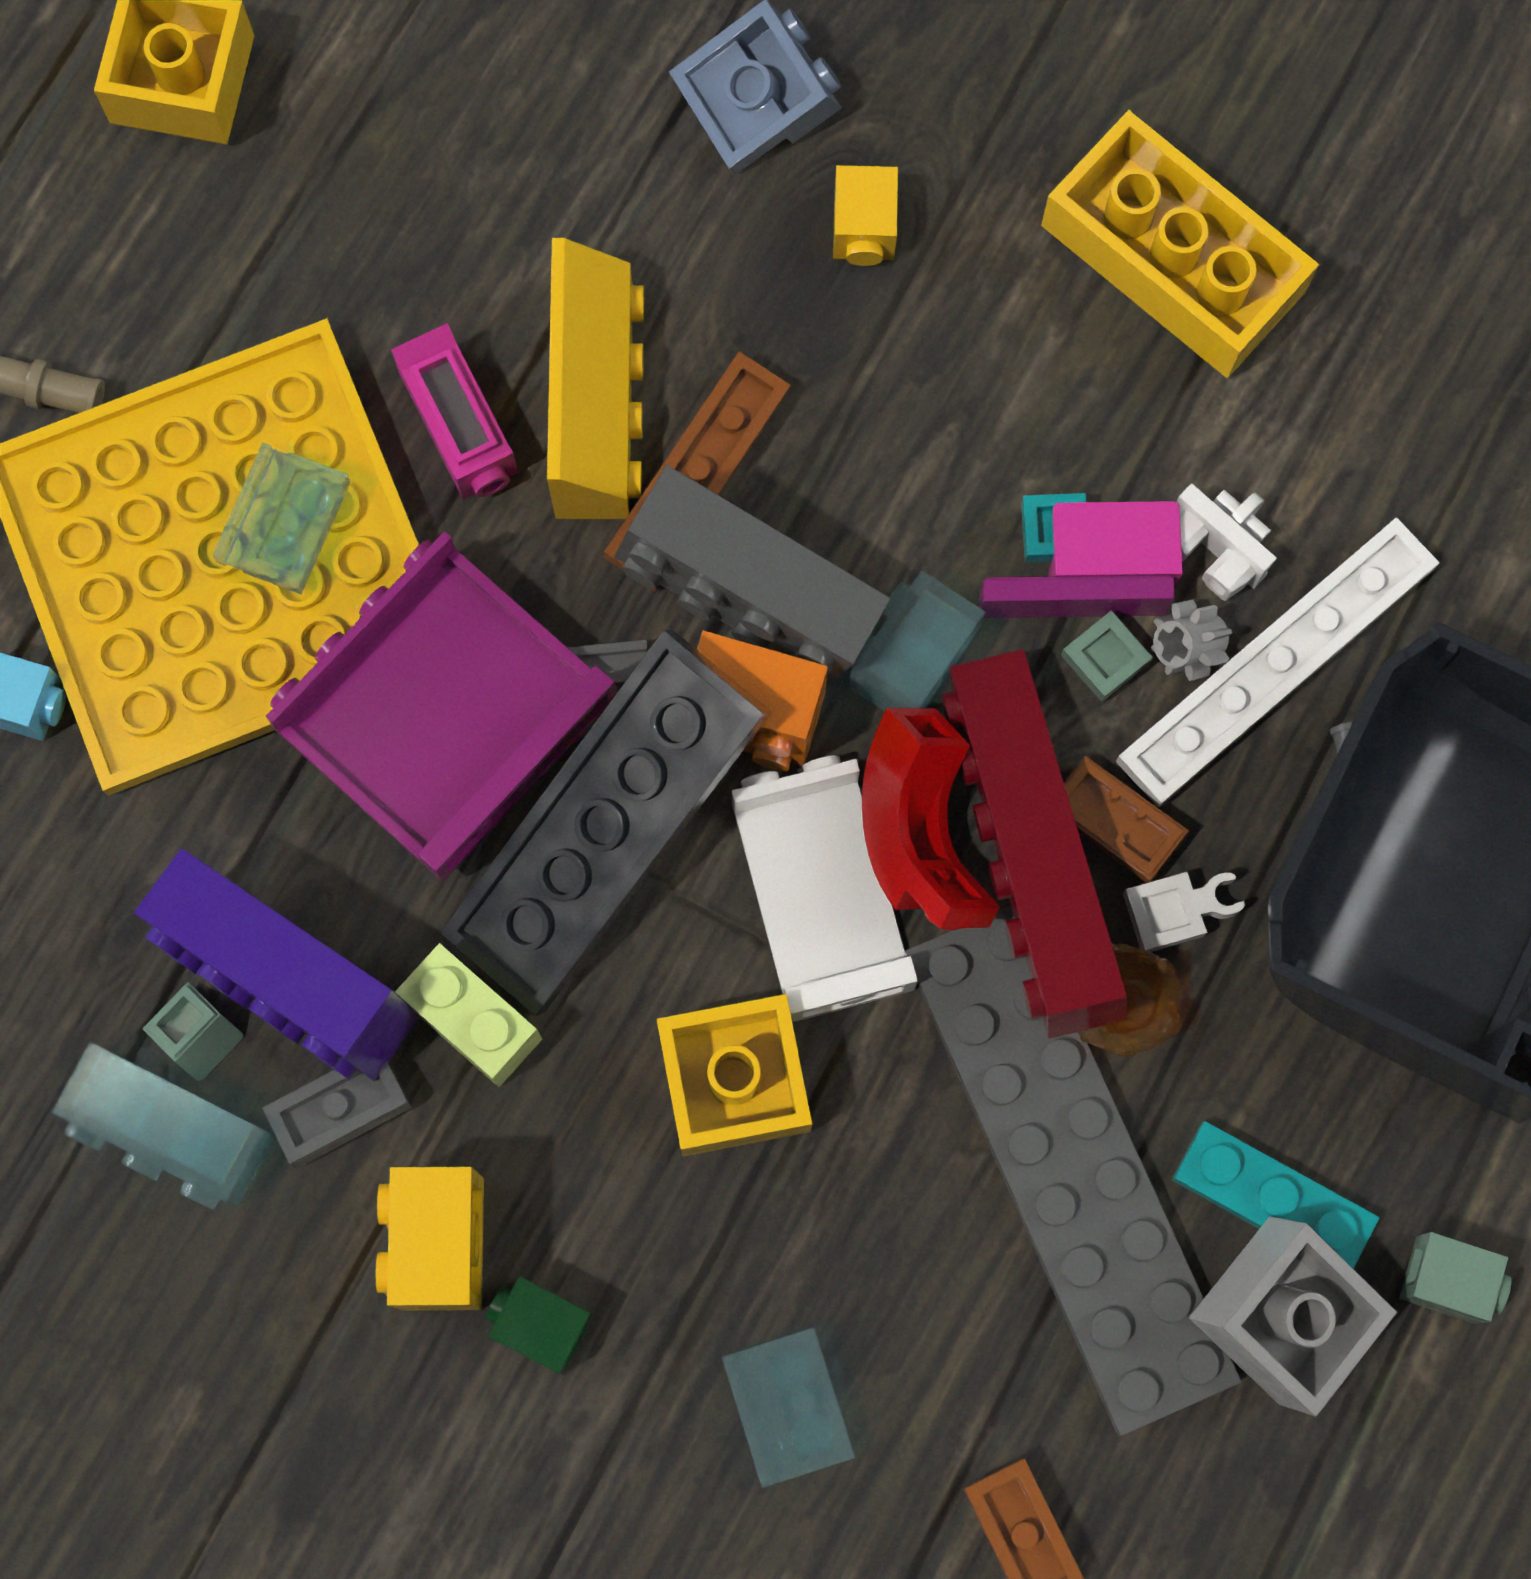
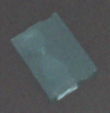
[212,443,350,594]
[722,1328,855,1488]

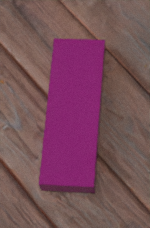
[978,575,1174,618]

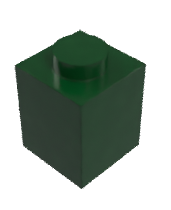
[485,1276,594,1375]

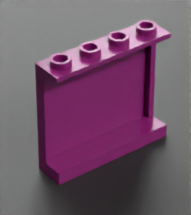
[266,531,617,883]

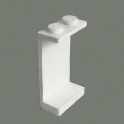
[732,755,917,1022]

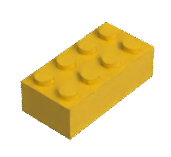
[1041,110,1319,379]

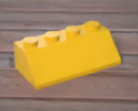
[547,238,644,519]

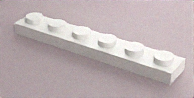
[1116,517,1439,808]

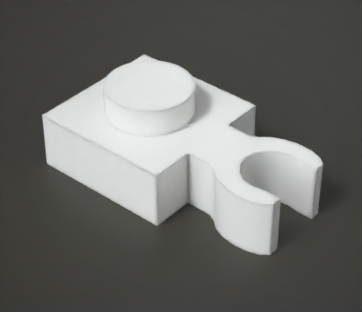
[1123,872,1245,954]

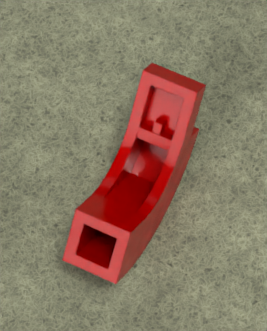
[862,707,1000,931]

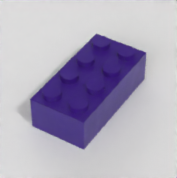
[134,848,420,1082]

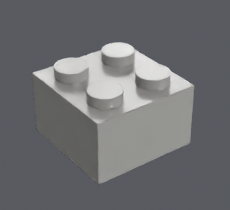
[1189,1216,1397,1417]

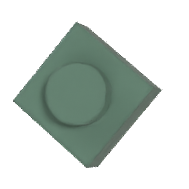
[1061,611,1153,702]

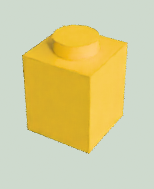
[833,165,898,266]

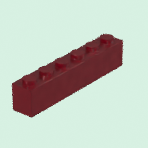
[941,649,1127,1039]

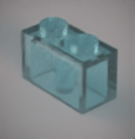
[849,571,985,711]

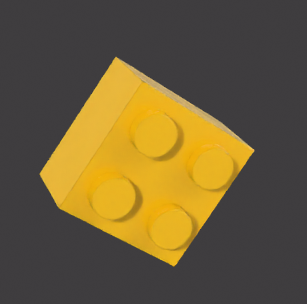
[94,0,255,144]
[657,994,812,1157]
[376,1167,484,1311]

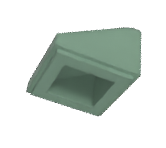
[143,982,243,1081]

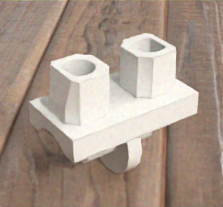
[1177,483,1277,601]

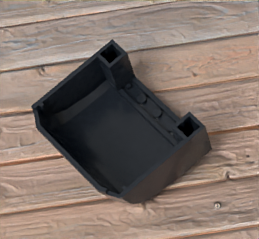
[1268,622,1531,1124]

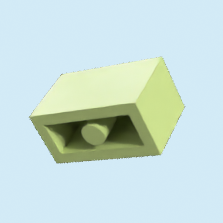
[395,943,542,1087]

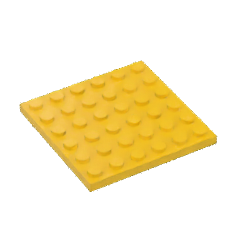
[0,318,419,796]

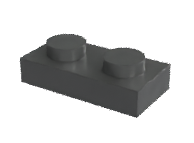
[262,1061,412,1169]

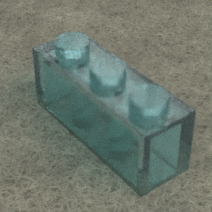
[52,1042,275,1210]

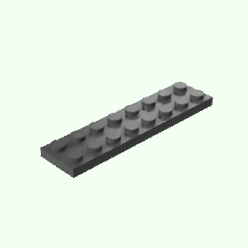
[905,906,1241,1436]

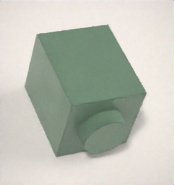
[1399,1232,1511,1324]

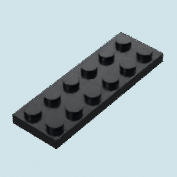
[441,629,772,1016]

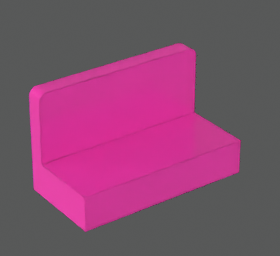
[1049,501,1183,590]

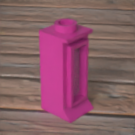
[391,323,518,499]

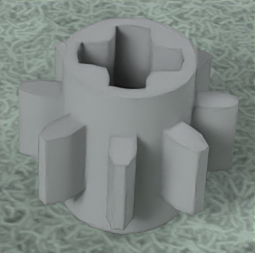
[1151,599,1232,681]

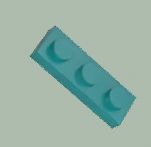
[1171,1121,1380,1269]

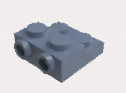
[669,0,842,174]

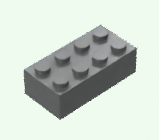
[614,465,891,685]

